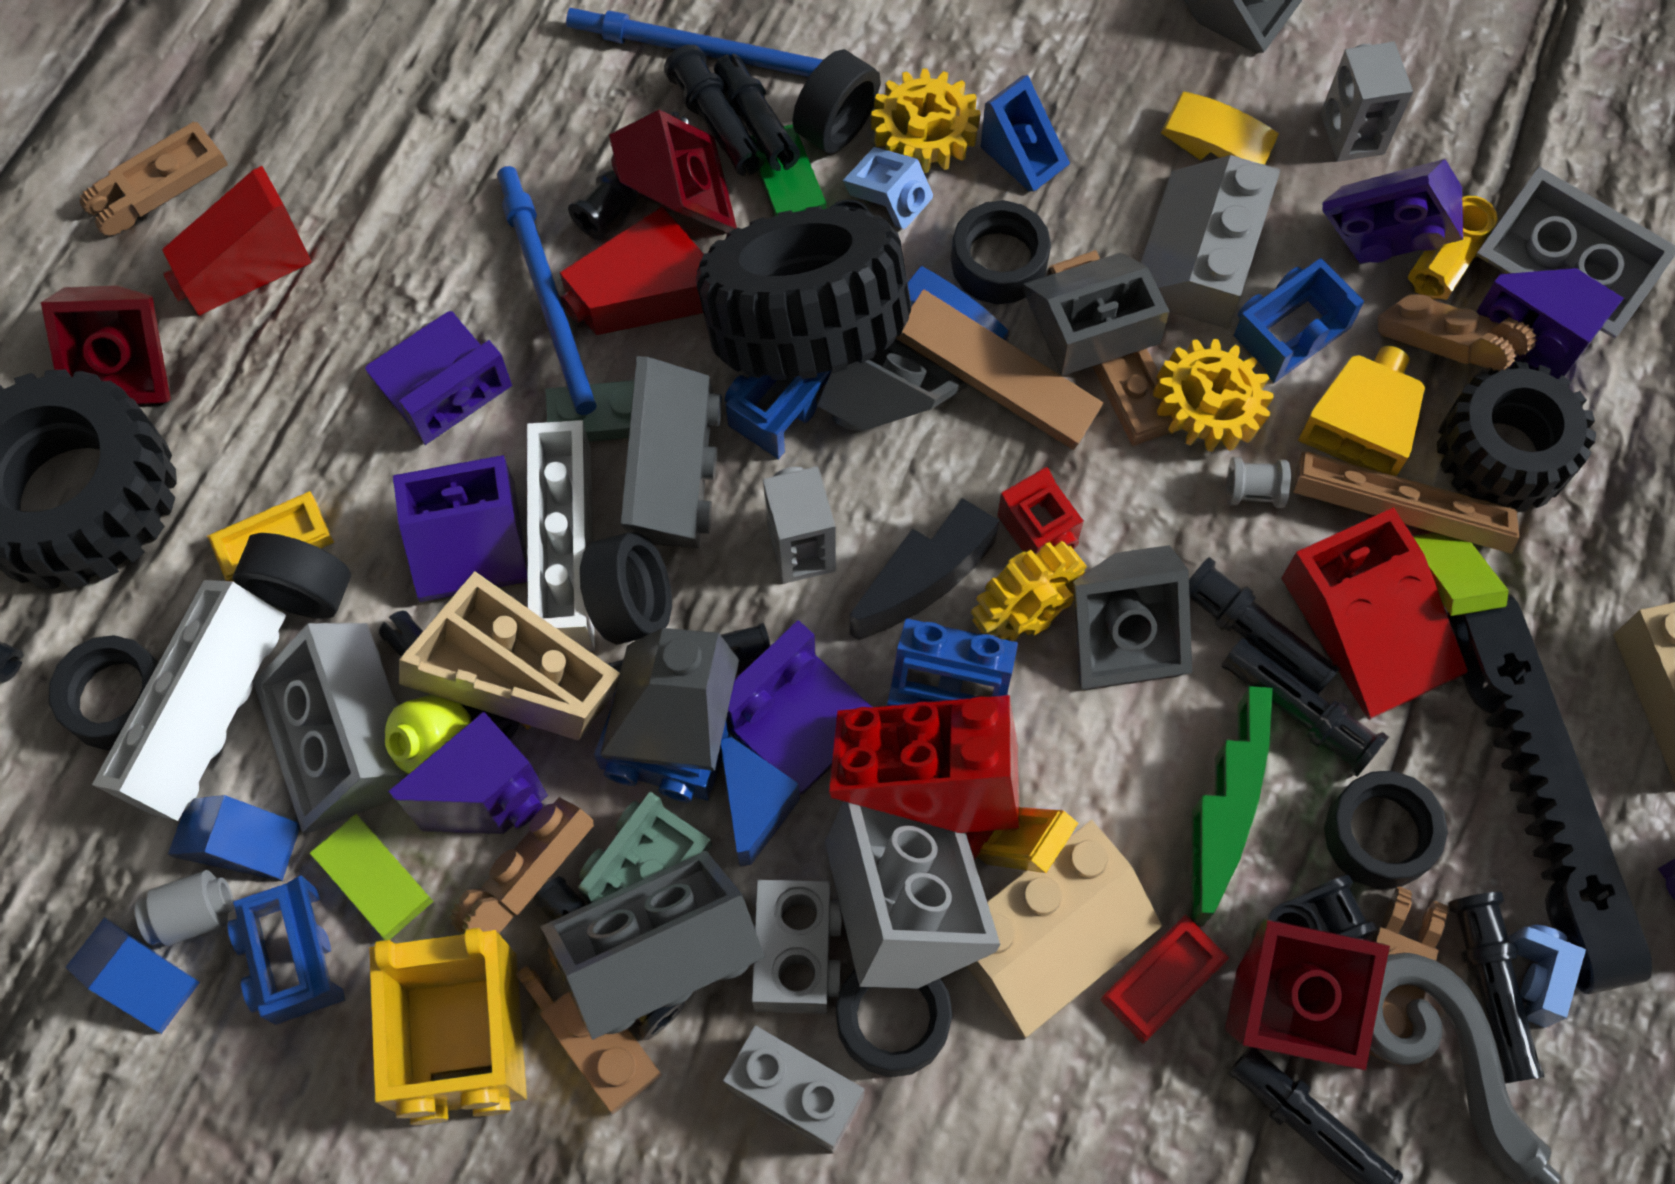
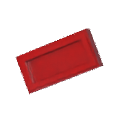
[1100,914,1229,1044]

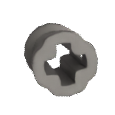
[1226,457,1291,508]

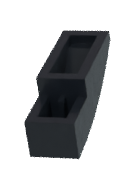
[849,498,999,640]

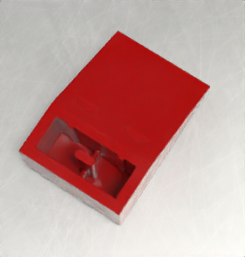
[1281,507,1468,720]
[829,695,1019,833]

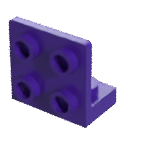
[365,311,513,445]
[726,620,872,795]

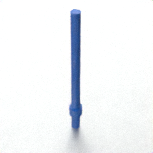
[566,7,823,77]
[497,166,597,415]

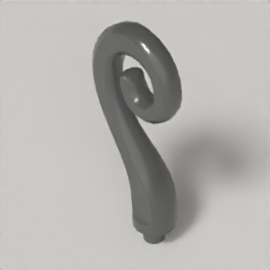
[1370,952,1561,1184]

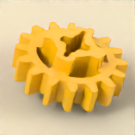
[871,68,981,173]
[1153,339,1273,452]
[971,541,1087,641]

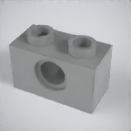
[723,1025,864,1153]

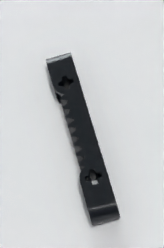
[1446,594,1652,994]

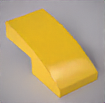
[1161,91,1279,165]

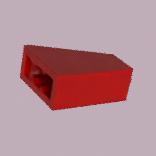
[162,166,312,316]
[559,207,704,335]

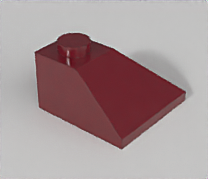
[609,109,737,233]
[40,285,171,404]
[1225,919,1390,1070]

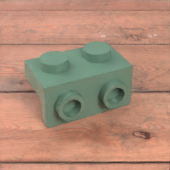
[578,792,712,904]

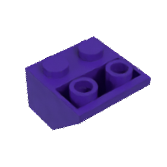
[1322,159,1463,264]
[1476,268,1624,379]
[392,455,528,602]

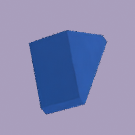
[980,75,1070,192]
[721,737,800,867]
[168,795,300,881]
[65,917,200,1034]

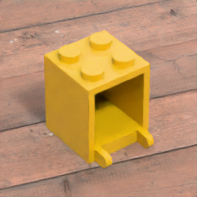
[369,927,527,1125]

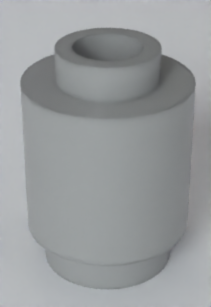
[135,870,234,946]

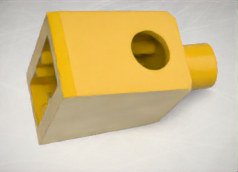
[1298,346,1425,476]

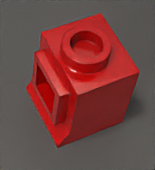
[997,467,1084,554]

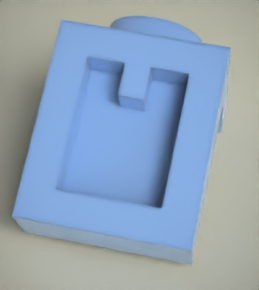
[843,147,933,229]
[1508,925,1586,1028]

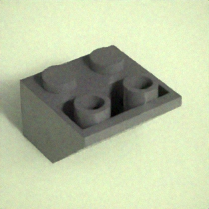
[1022,253,1170,376]

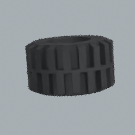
[1437,361,1596,512]

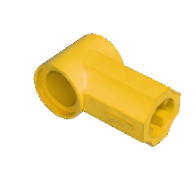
[1407,196,1498,300]

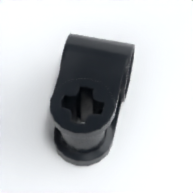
[1252,875,1378,940]

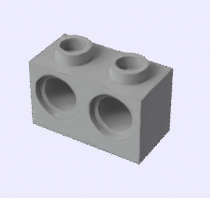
[1320,41,1413,162]
[763,466,836,584]
[752,880,842,1014]

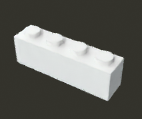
[527,420,595,651]
[92,580,286,821]

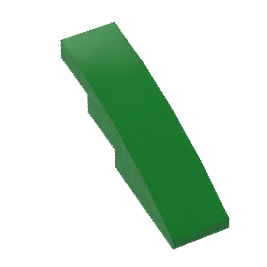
[1191,686,1273,926]

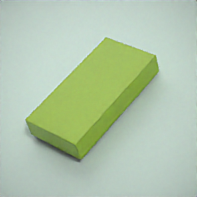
[1413,533,1509,616]
[310,814,434,940]

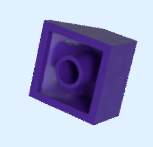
[388,712,548,834]

